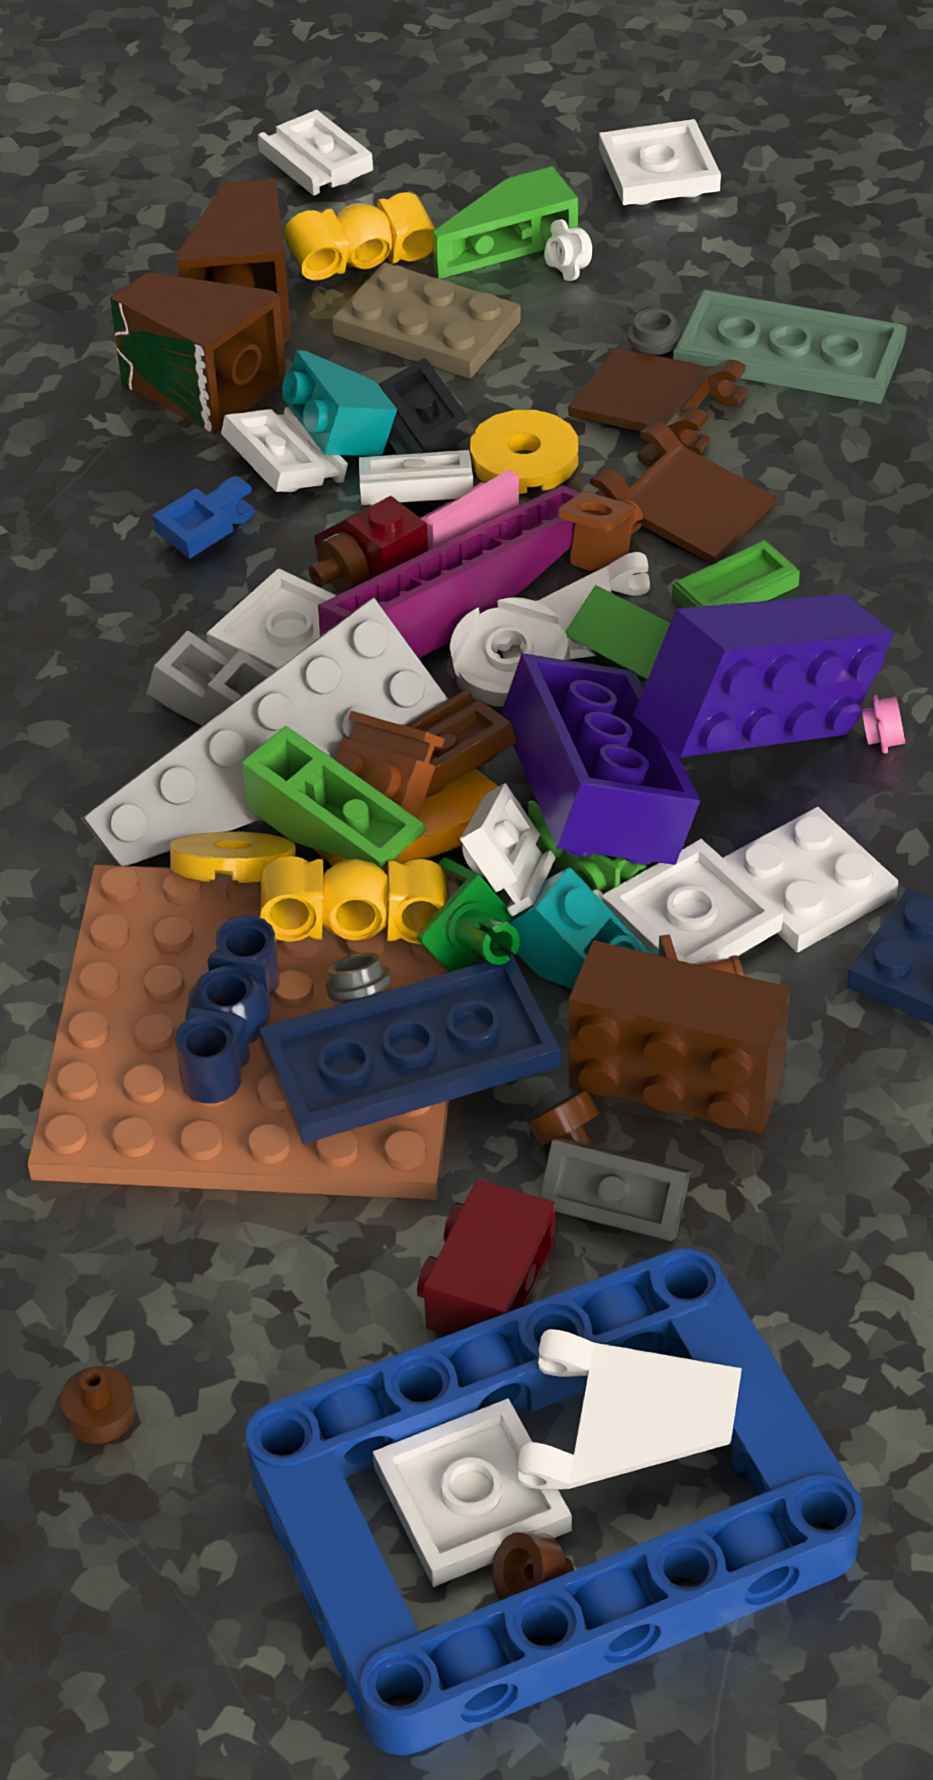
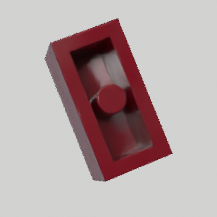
[417,1179,556,1335]

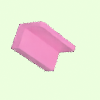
[420,470,519,551]

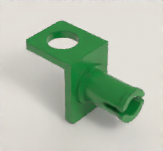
[417,857,520,973]

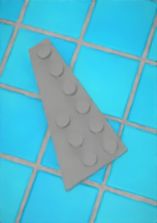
[80,598,449,866]

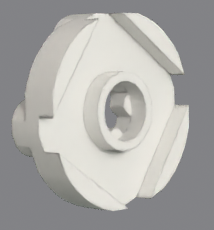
[450,598,570,707]

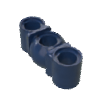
[175,915,280,1104]

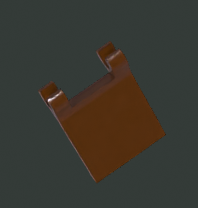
[568,348,747,455]
[590,420,776,564]

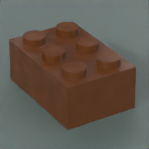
[569,940,790,1134]

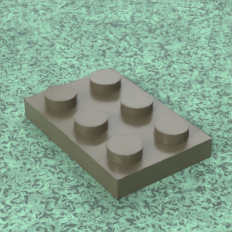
[332,262,521,379]

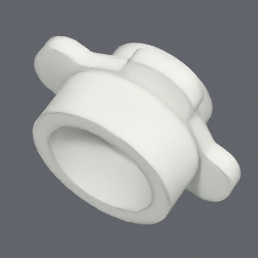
[544,219,592,281]

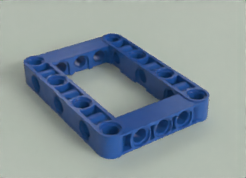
[245,1248,863,1756]

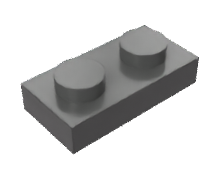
[540,1137,691,1241]

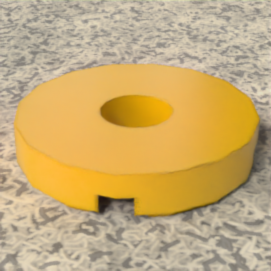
[470,410,578,494]
[170,832,296,883]

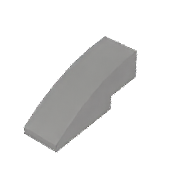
[146,630,274,726]

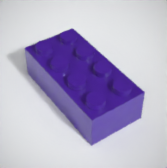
[633,594,894,757]
[501,653,700,865]

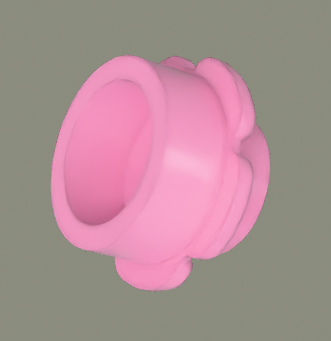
[861,695,905,754]

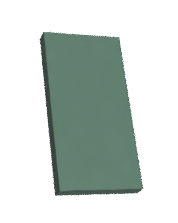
[673,290,907,404]

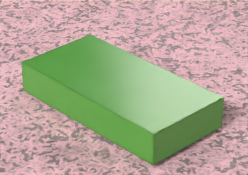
[672,540,800,608]

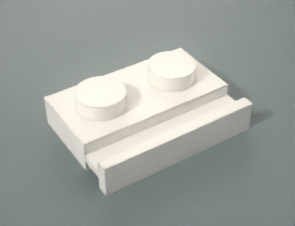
[258,110,373,196]
[221,407,348,492]
[359,450,474,505]
[460,783,556,916]

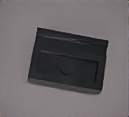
[379,357,476,455]

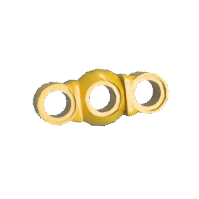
[283,192,436,280]
[260,856,449,944]

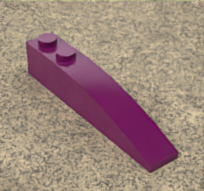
[318,485,580,660]

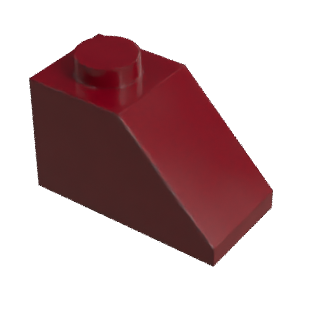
[314,496,428,580]

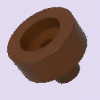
[309,531,369,593]
[527,1089,600,1146]
[60,1366,136,1444]
[493,1532,574,1600]

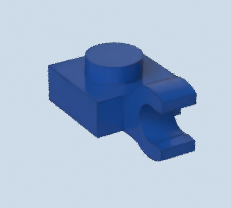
[152,476,255,559]

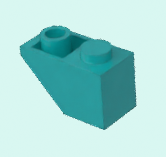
[282,350,397,456]
[509,867,651,989]

